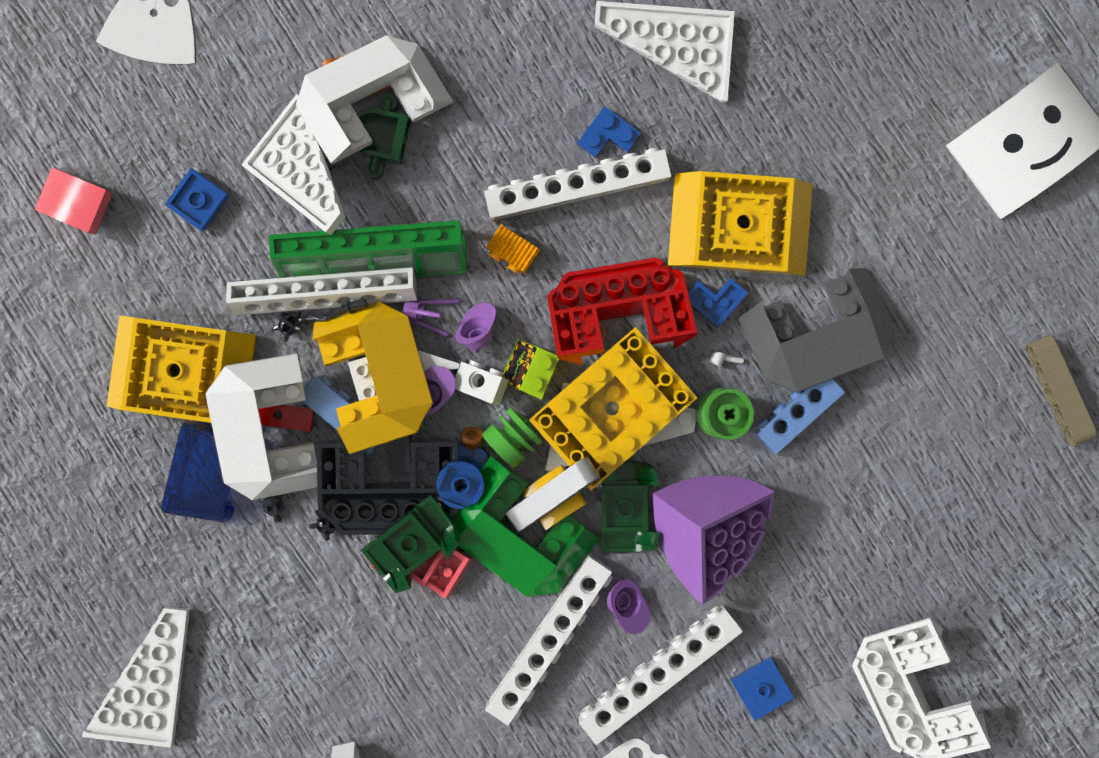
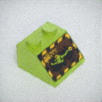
[502,339,559,399]

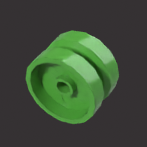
[695,388,754,440]

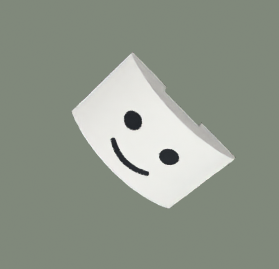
[946,63,1099,219]

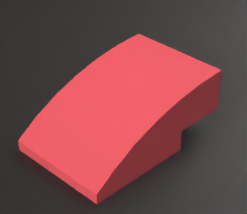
[35,167,113,235]
[409,548,474,599]

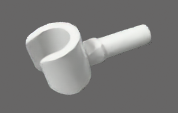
[710,352,744,367]

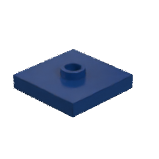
[165,168,231,232]
[730,657,794,721]

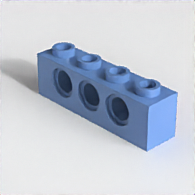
[754,379,845,455]

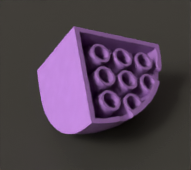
[653,476,775,604]

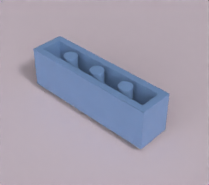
[302,375,379,455]

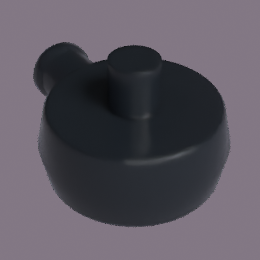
[262,496,283,523]

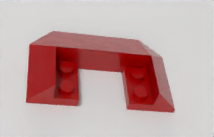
[547,257,697,365]

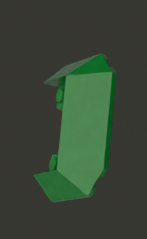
[451,455,600,597]

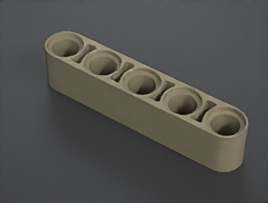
[1026,335,1097,447]

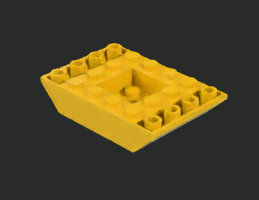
[668,171,813,276]
[107,316,257,423]
[529,327,697,491]

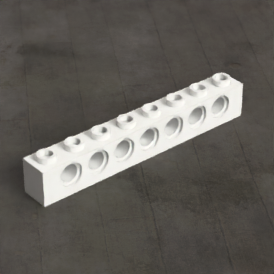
[484,148,671,221]
[226,267,417,315]
[485,554,613,726]
[579,605,743,745]

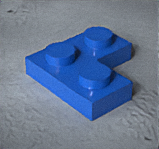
[577,106,641,158]
[688,278,748,328]

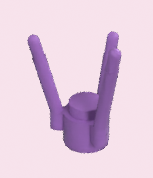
[403,299,461,337]

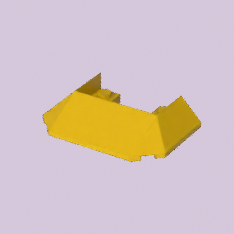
[313,302,433,454]

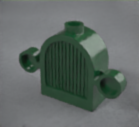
[357,93,411,180]

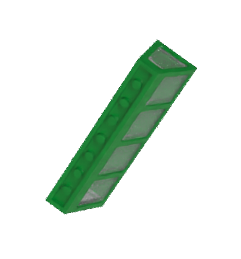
[269,220,468,278]

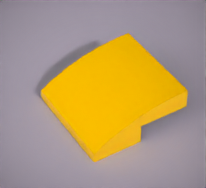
[523,465,587,530]

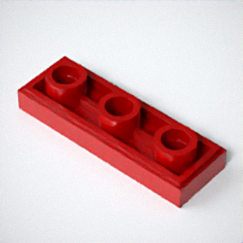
[259,404,315,432]

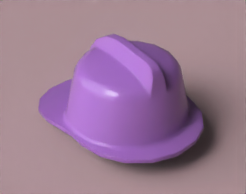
[455,303,497,353]
[424,366,456,416]
[607,579,650,634]

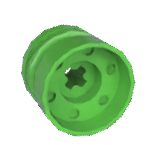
[482,407,543,469]

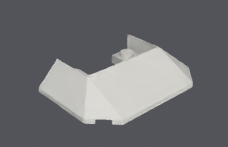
[296,35,453,165]
[206,353,317,500]
[852,617,991,758]

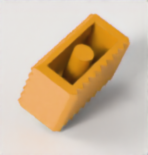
[486,224,540,275]

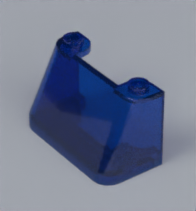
[161,421,234,523]

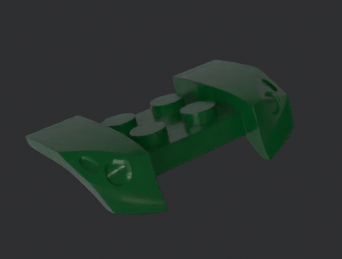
[600,461,660,552]
[361,494,460,593]

